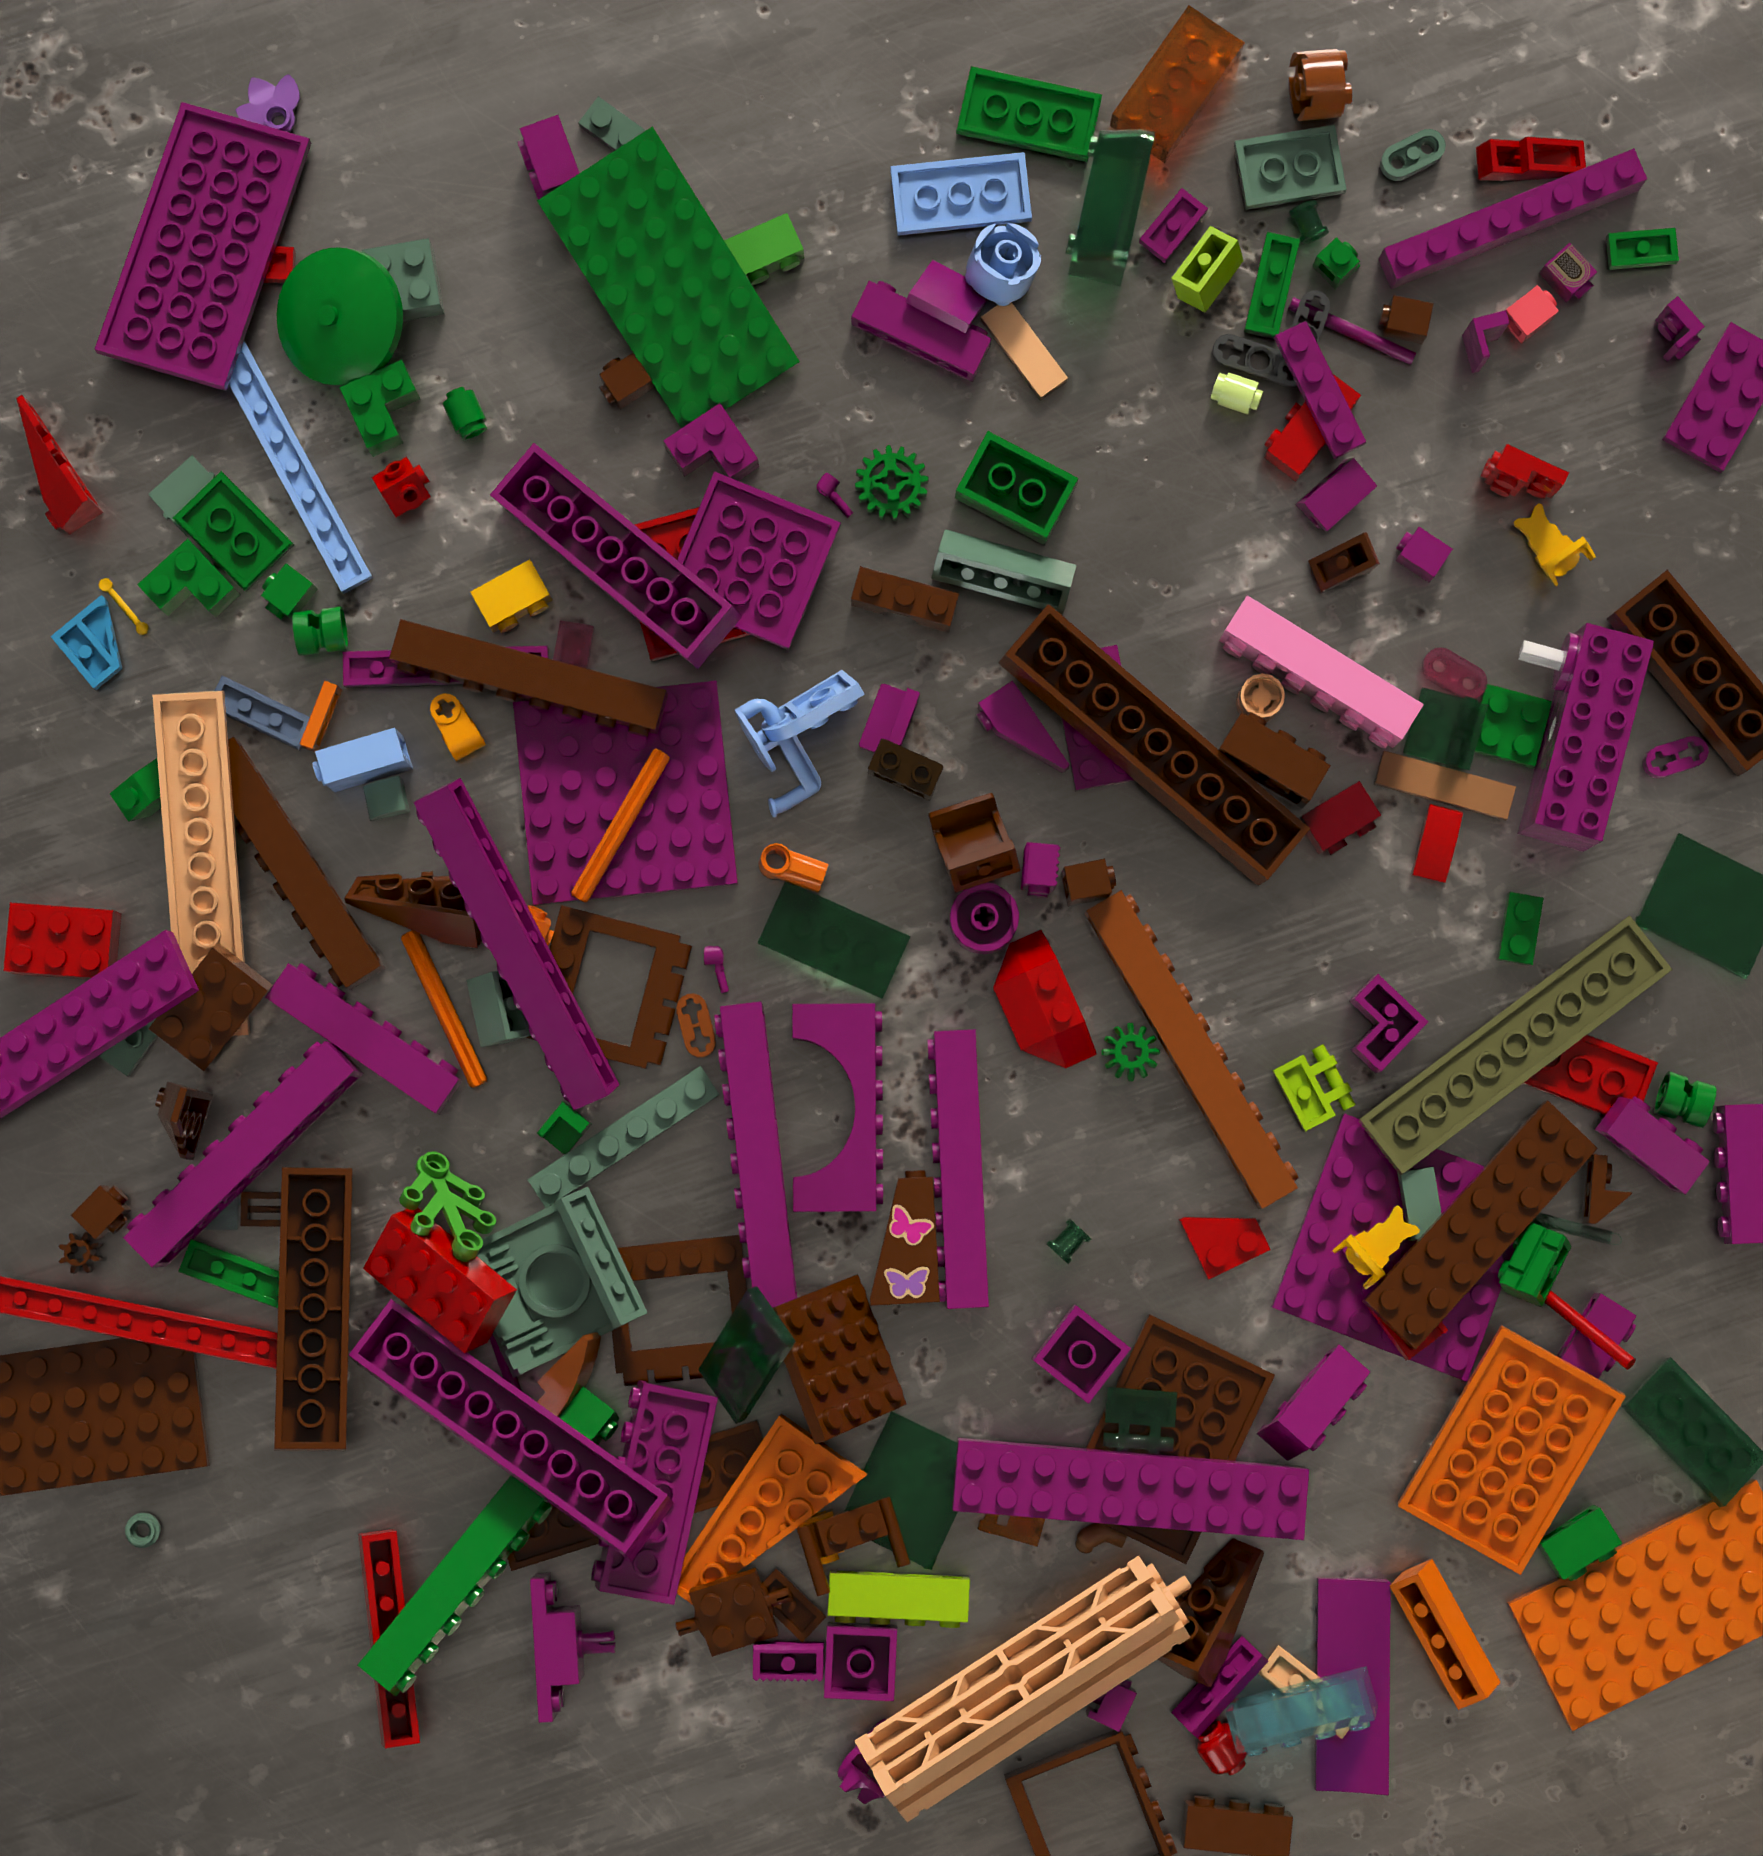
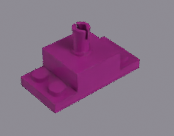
[530,1572,616,1723]

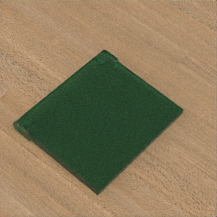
[1635,833,1763,979]
[844,1411,958,1570]

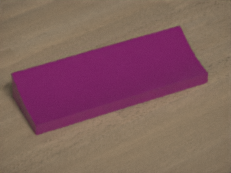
[1315,1578,1391,1796]

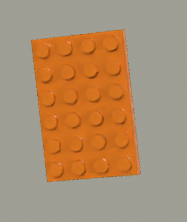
[1398,1325,1626,1575]

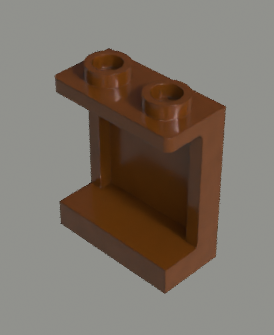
[928,793,1021,893]

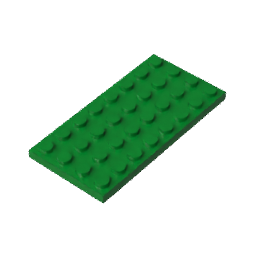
[537,126,800,428]

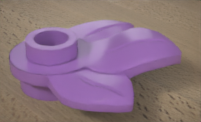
[236,74,300,133]

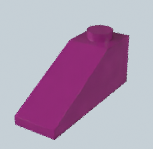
[976,680,1070,773]

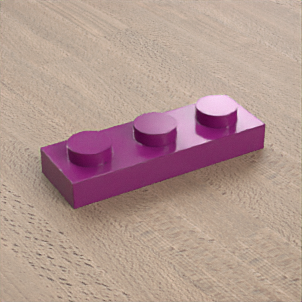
[1171,1636,1269,1739]

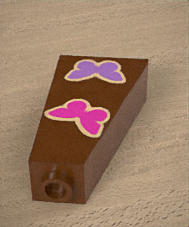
[870,1170,940,1306]

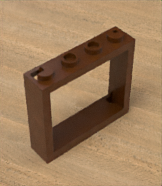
[1004,1729,1178,1856]

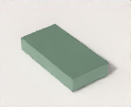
[1397,1167,1441,1241]

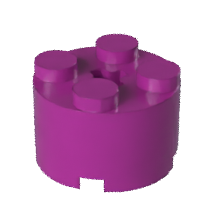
[949,882,1019,954]

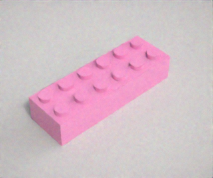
[1219,595,1424,749]

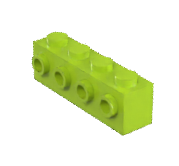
[828,1570,970,1628]

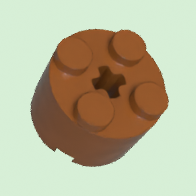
[1289,49,1352,121]

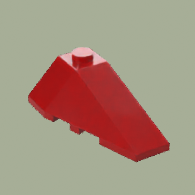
[16,395,103,535]

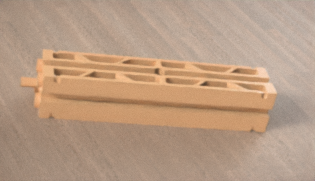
[854,1556,1192,1822]

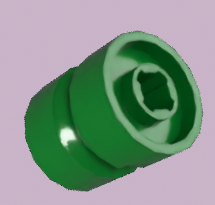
[292,606,348,656]
[1654,1071,1717,1128]

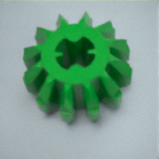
[1101,1023,1160,1082]

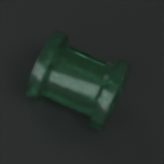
[1289,200,1329,245]
[1047,1219,1092,1264]

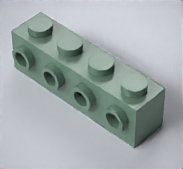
[931,529,1077,615]

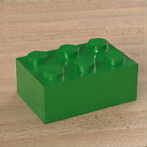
[955,431,1079,546]

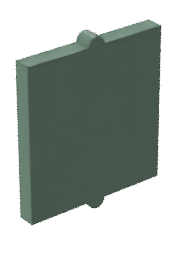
[148,455,215,536]

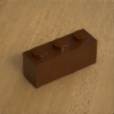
[1181,1796,1293,1856]

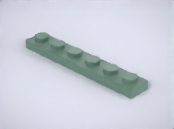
[527,1066,720,1208]

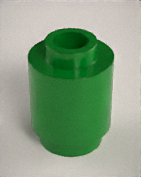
[442,387,487,440]

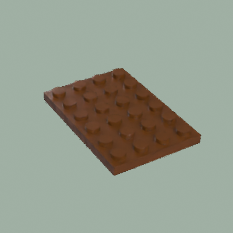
[1086,1314,1275,1564]
[0,1338,210,1496]

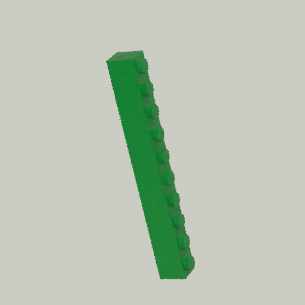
[357,1386,619,1696]

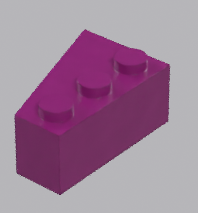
[1256,1344,1370,1461]

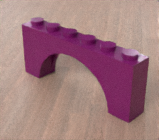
[792,1003,883,1212]

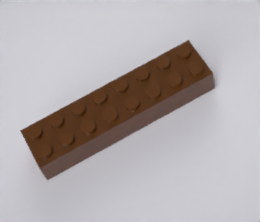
[274,1167,352,1451]

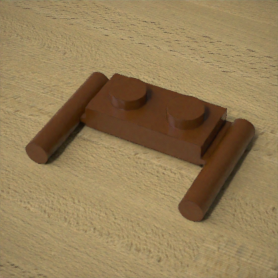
[796,1496,911,1596]

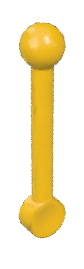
[99,578,149,635]

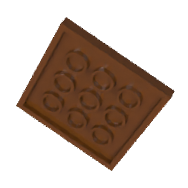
[765,1274,906,1444]

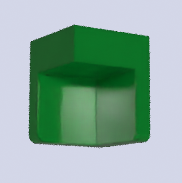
[537,1101,592,1154]

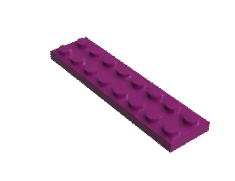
[0,930,199,1119]

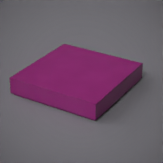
[905,260,988,333]

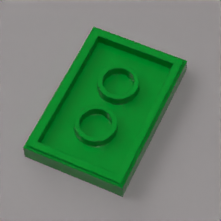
[173,471,294,592]

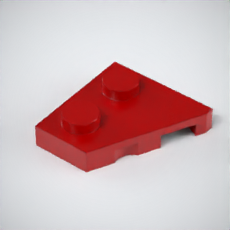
[1179,1217,1271,1280]

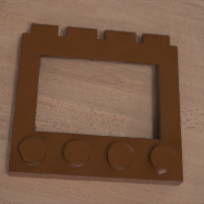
[526,905,692,1069]
[612,1235,754,1386]

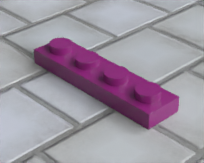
[1274,321,1367,459]

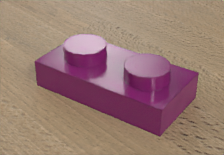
[1139,188,1208,263]

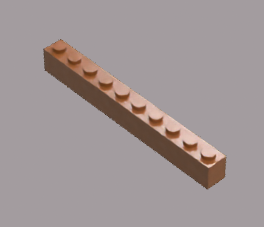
[1084,890,1299,1209]

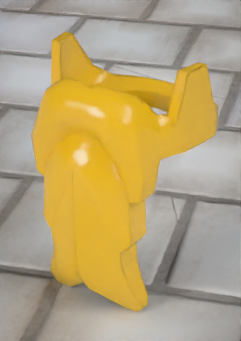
[1513,503,1596,587]
[1332,1206,1420,1289]

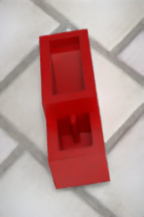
[1476,137,1586,181]

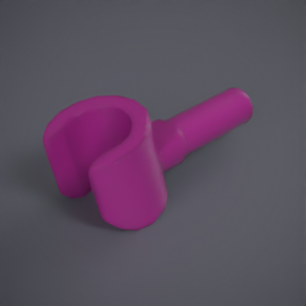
[817,473,853,518]
[704,946,729,993]

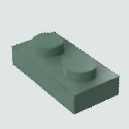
[578,96,646,151]

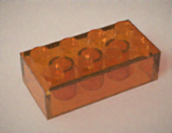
[1110,5,1245,163]

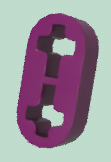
[1642,736,1709,779]

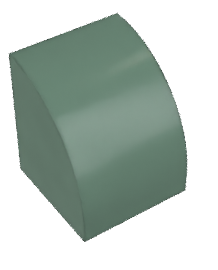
[363,776,410,821]

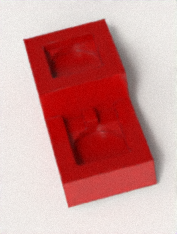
[1412,804,1463,883]

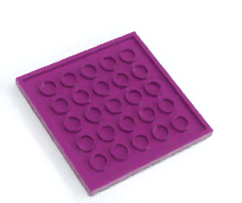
[513,681,738,906]
[1271,1113,1515,1382]

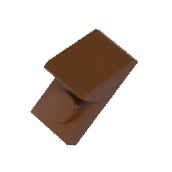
[1308,532,1380,592]
[1582,1154,1632,1224]

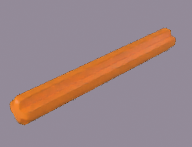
[571,749,670,903]
[401,930,487,1088]

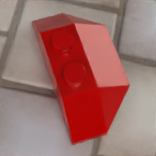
[993,930,1097,1069]

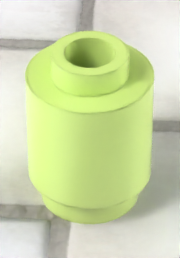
[1211,372,1263,415]

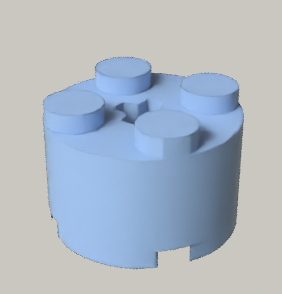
[965,223,1041,306]

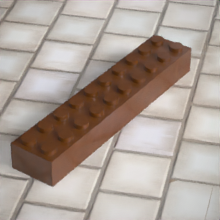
[998,604,1310,886]

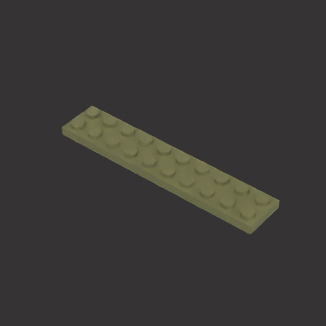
[1358,915,1673,1175]

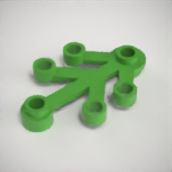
[399,1151,496,1262]

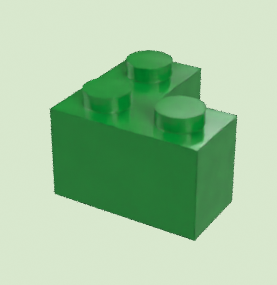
[339,359,420,457]
[137,538,241,617]

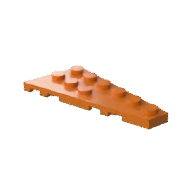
[677,1414,867,1605]

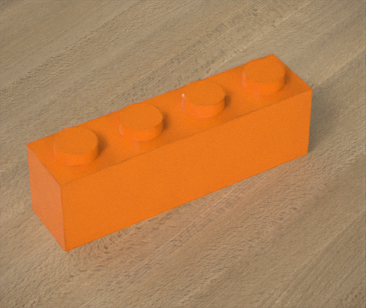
[1389,1559,1500,1710]

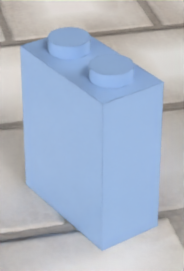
[312,727,413,792]

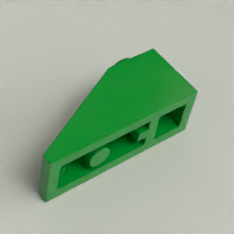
[110,758,161,822]

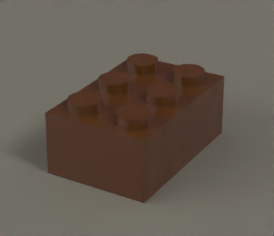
[1218,712,1331,809]
[148,943,273,1071]

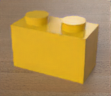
[470,559,553,633]

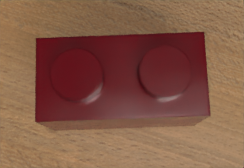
[1299,781,1381,855]

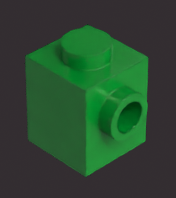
[261,563,318,620]

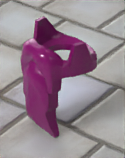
[837,1718,887,1805]

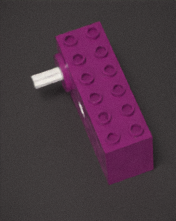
[1517,623,1654,852]

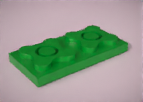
[956,66,1102,162]

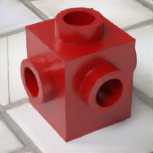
[372,456,431,518]

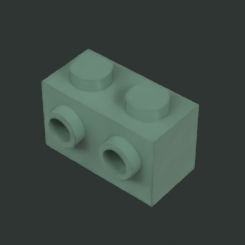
[466,971,531,1047]

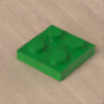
[1467,684,1552,768]

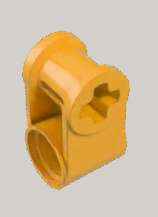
[430,693,486,762]

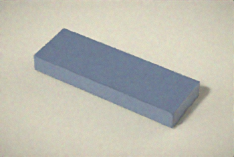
[214,676,310,751]

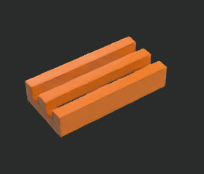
[300,680,342,752]

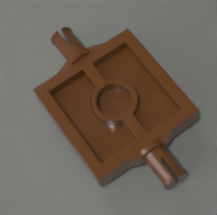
[676,1568,793,1657]

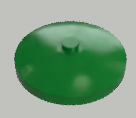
[276,247,403,386]

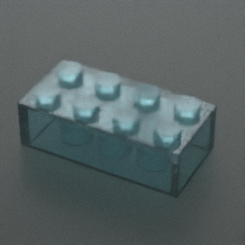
[1225,1666,1378,1757]

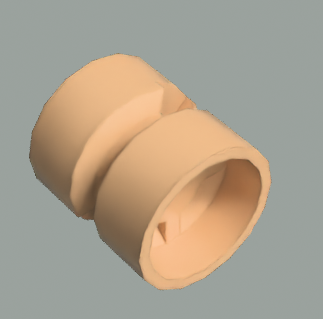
[1236,673,1285,722]

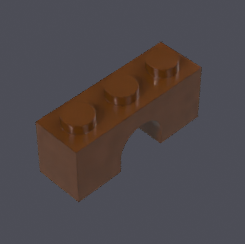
[851,566,959,633]

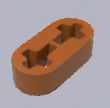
[676,993,716,1058]

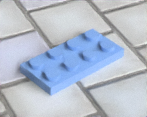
[890,152,1032,236]

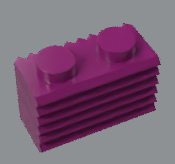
[1021,842,1061,898]
[753,1642,824,1682]

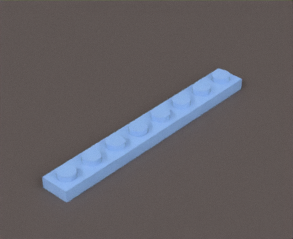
[229,341,373,594]

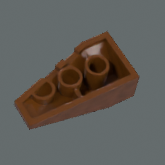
[344,871,482,948]

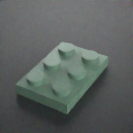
[1234,124,1347,210]

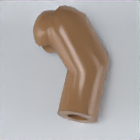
[1075,1523,1127,1553]

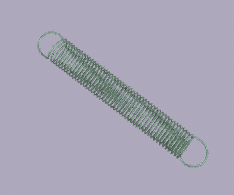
[1532,1213,1622,1245]

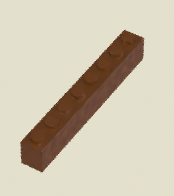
[389,619,668,737]
[228,736,385,990]

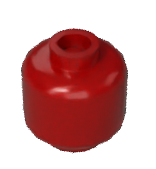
[1196,1721,1249,1776]

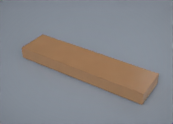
[1374,750,1516,821]

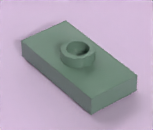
[99,1019,158,1077]

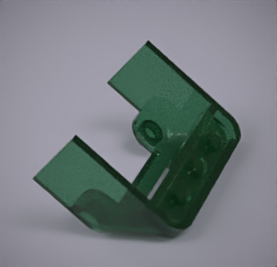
[1065,129,1155,287]

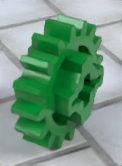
[855,445,929,521]

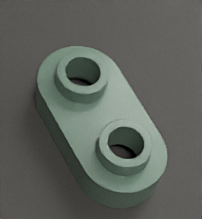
[1380,129,1446,181]

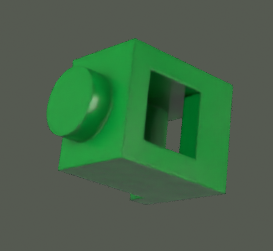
[1312,237,1360,290]

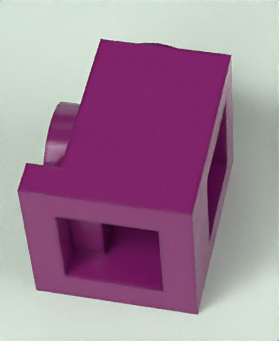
[1086,1679,1137,1732]

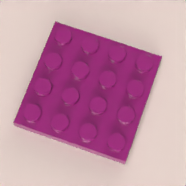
[677,471,841,650]

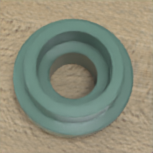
[125,1513,161,1548]

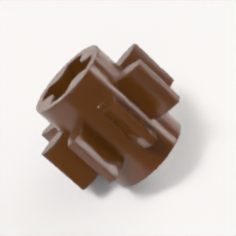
[58,1232,103,1274]

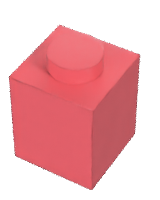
[1506,285,1559,344]

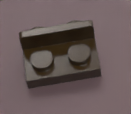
[868,739,943,801]

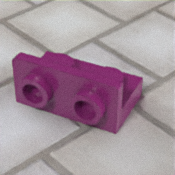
[1655,296,1705,362]

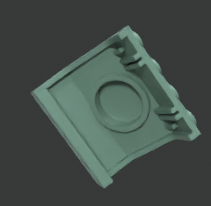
[477,1187,648,1378]

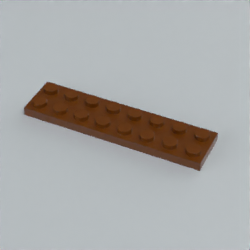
[1362,1100,1598,1350]
[507,1420,763,1571]

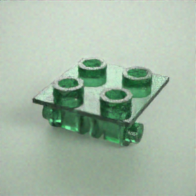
[1403,687,1489,771]

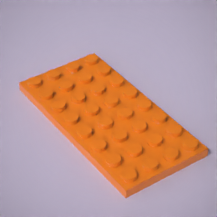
[1507,1479,1763,1731]

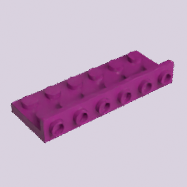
[591,1380,718,1605]

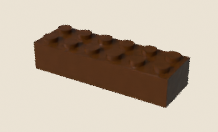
[1607,570,1763,777]

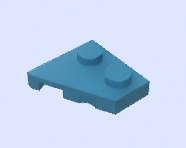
[50,595,123,690]

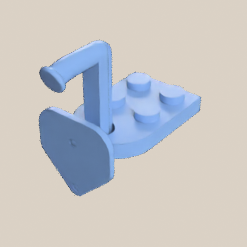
[734,670,865,817]

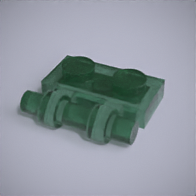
[1103,1387,1177,1454]

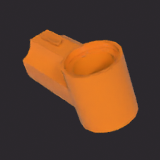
[758,843,829,893]

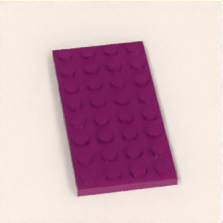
[95,102,312,391]

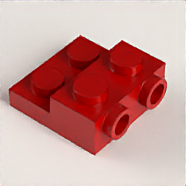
[1480,444,1569,499]

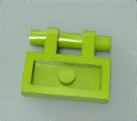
[1272,1044,1356,1132]

